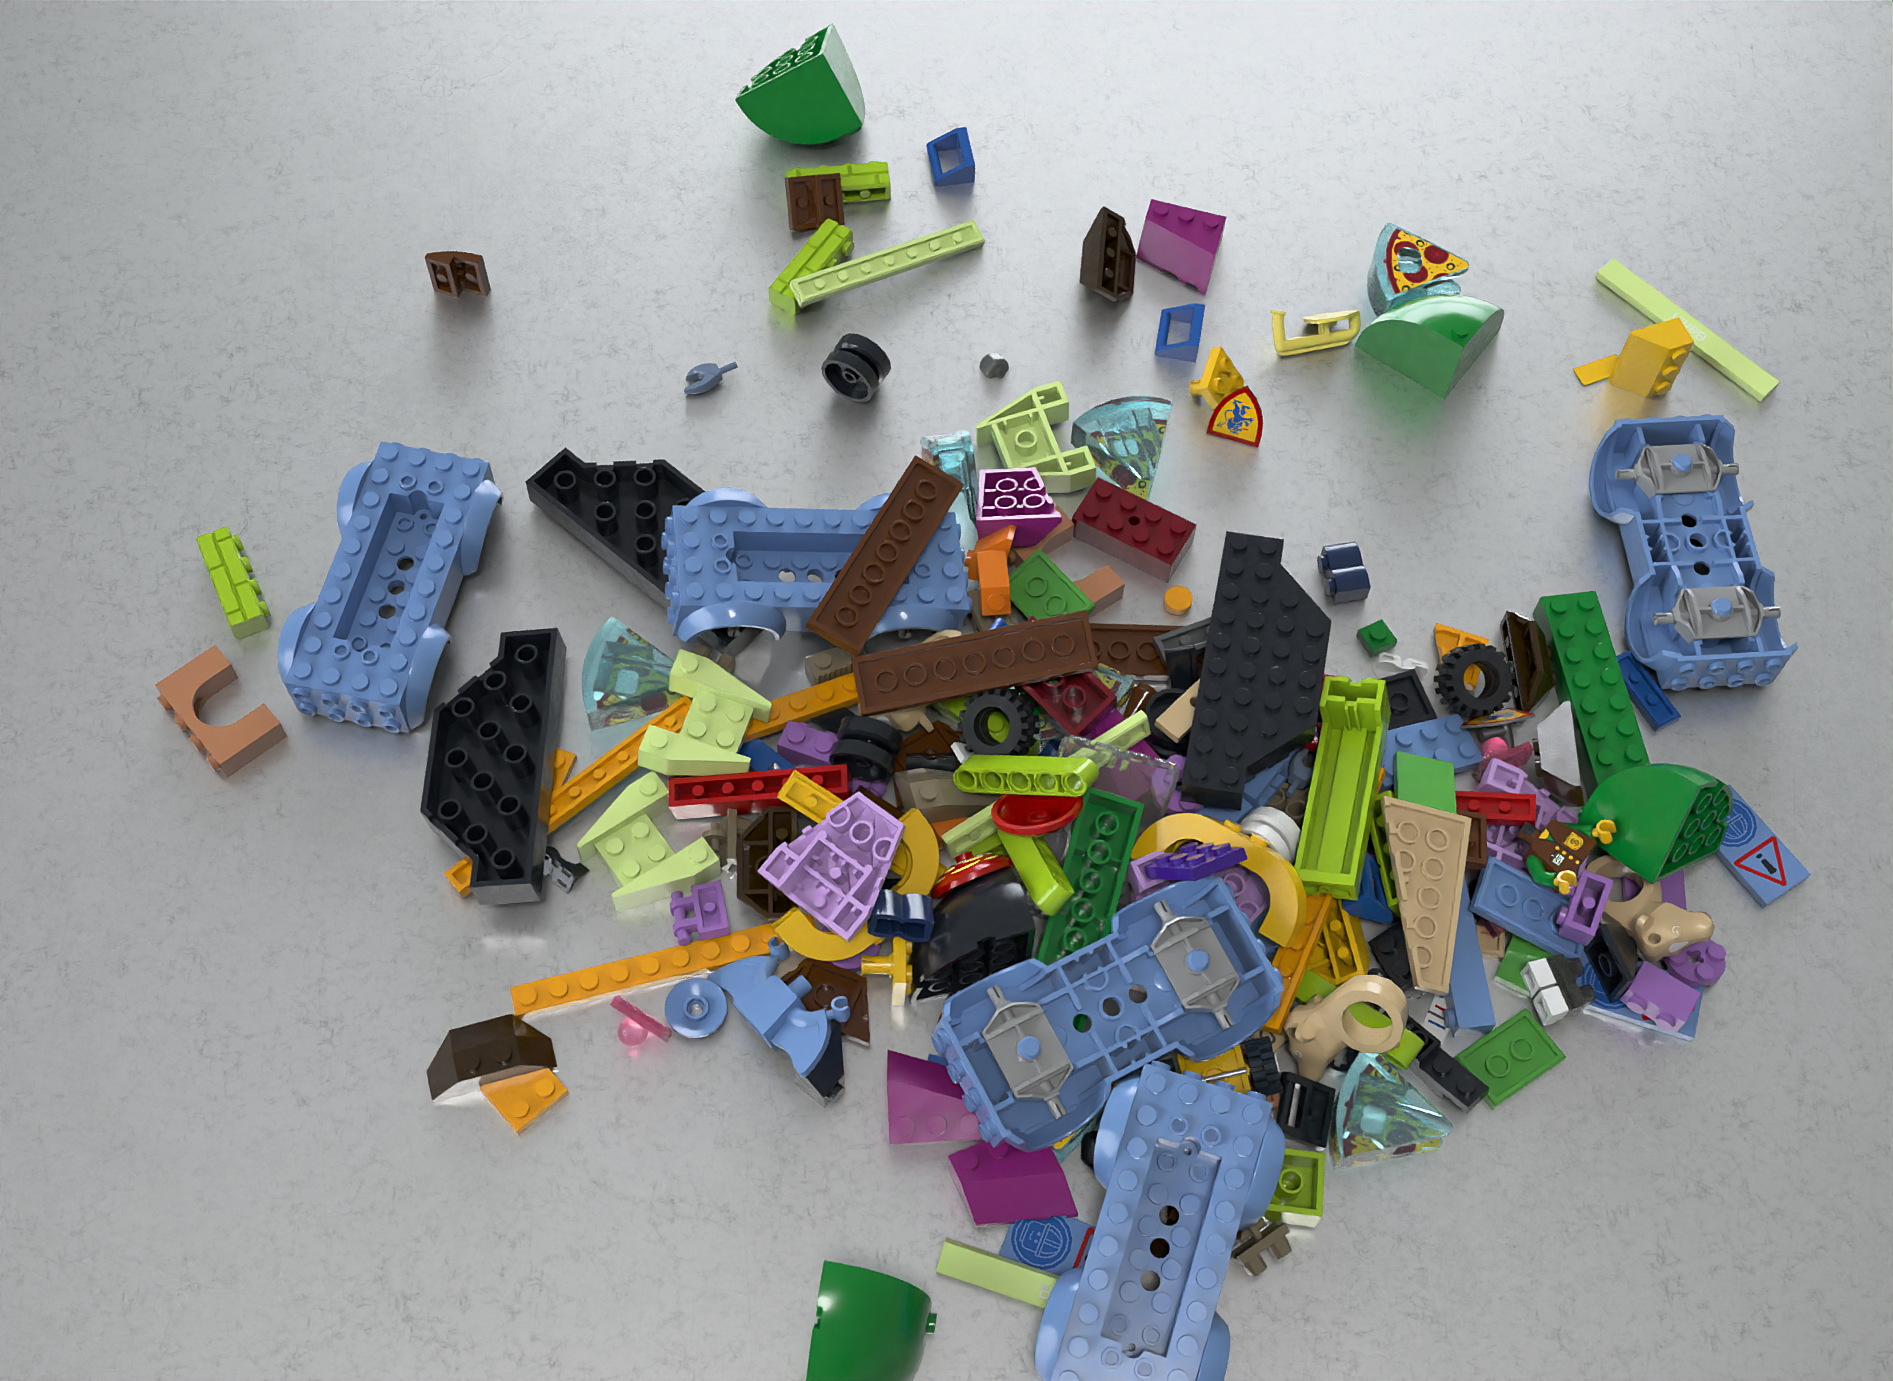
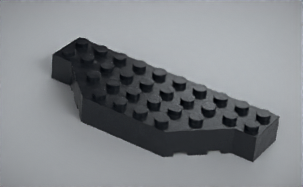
[525,447,764,658]
[1180,531,1332,811]
[420,628,567,905]

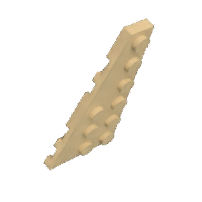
[1380,796,1472,996]

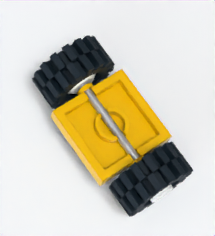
[1159,1036,1283,1096]

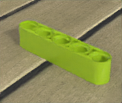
[953,755,1099,797]
[997,829,1074,916]
[1294,969,1425,1070]

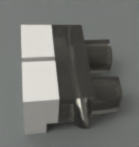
[1520,954,1597,1026]

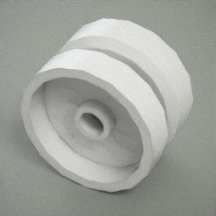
[1239,806,1301,885]

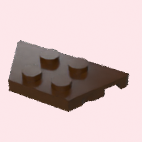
[892,720,967,810]
[780,957,870,1047]

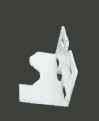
[1376,652,1429,680]

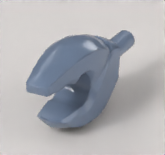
[684,362,738,395]
[1285,748,1315,798]

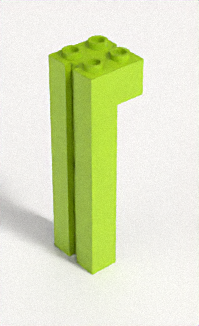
[1294,675,1391,901]

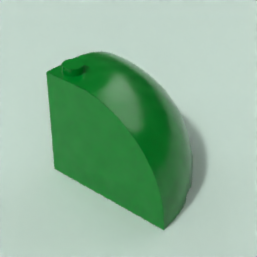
[735,23,865,144]
[1355,294,1504,399]
[1577,763,1733,884]
[806,1260,937,1381]

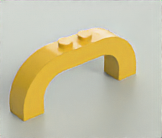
[770,808,939,961]
[1131,813,1307,948]

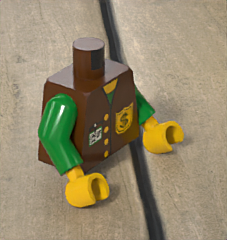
[1516,819,1616,895]

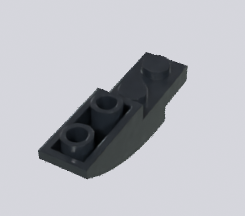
[1382,1011,1489,1113]

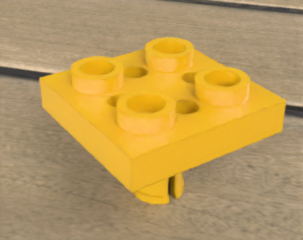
[1189,346,1244,411]
[861,937,912,1006]

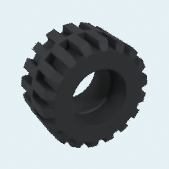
[1434,643,1516,717]
[958,688,1040,756]

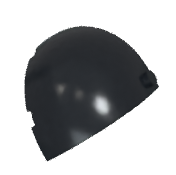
[907,868,1036,1004]

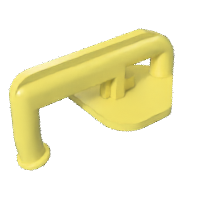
[1271,310,1361,356]

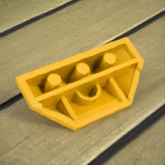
[1307,898,1371,987]

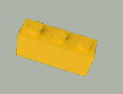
[1608,317,1694,397]

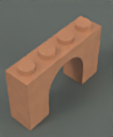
[1007,505,1125,619]
[155,645,287,778]

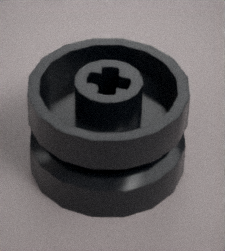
[821,333,891,403]
[1144,688,1195,761]
[829,715,903,783]

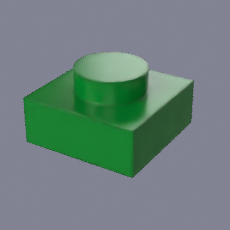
[1356,619,1397,657]

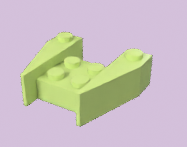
[976,381,1096,493]
[638,649,772,776]
[576,770,722,912]

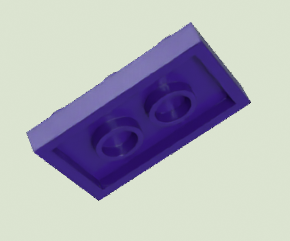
[1145,842,1248,881]

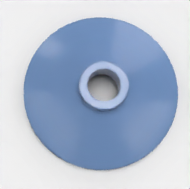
[665,978,727,1038]

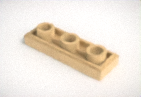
[1154,679,1200,743]

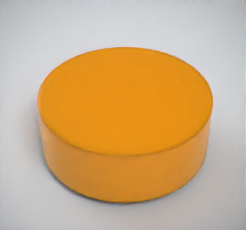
[1164,586,1193,615]

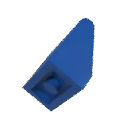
[926,127,975,187]
[1155,303,1205,363]
[1342,852,1393,923]

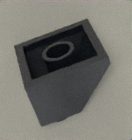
[1583,924,1638,1004]
[793,1019,845,1108]

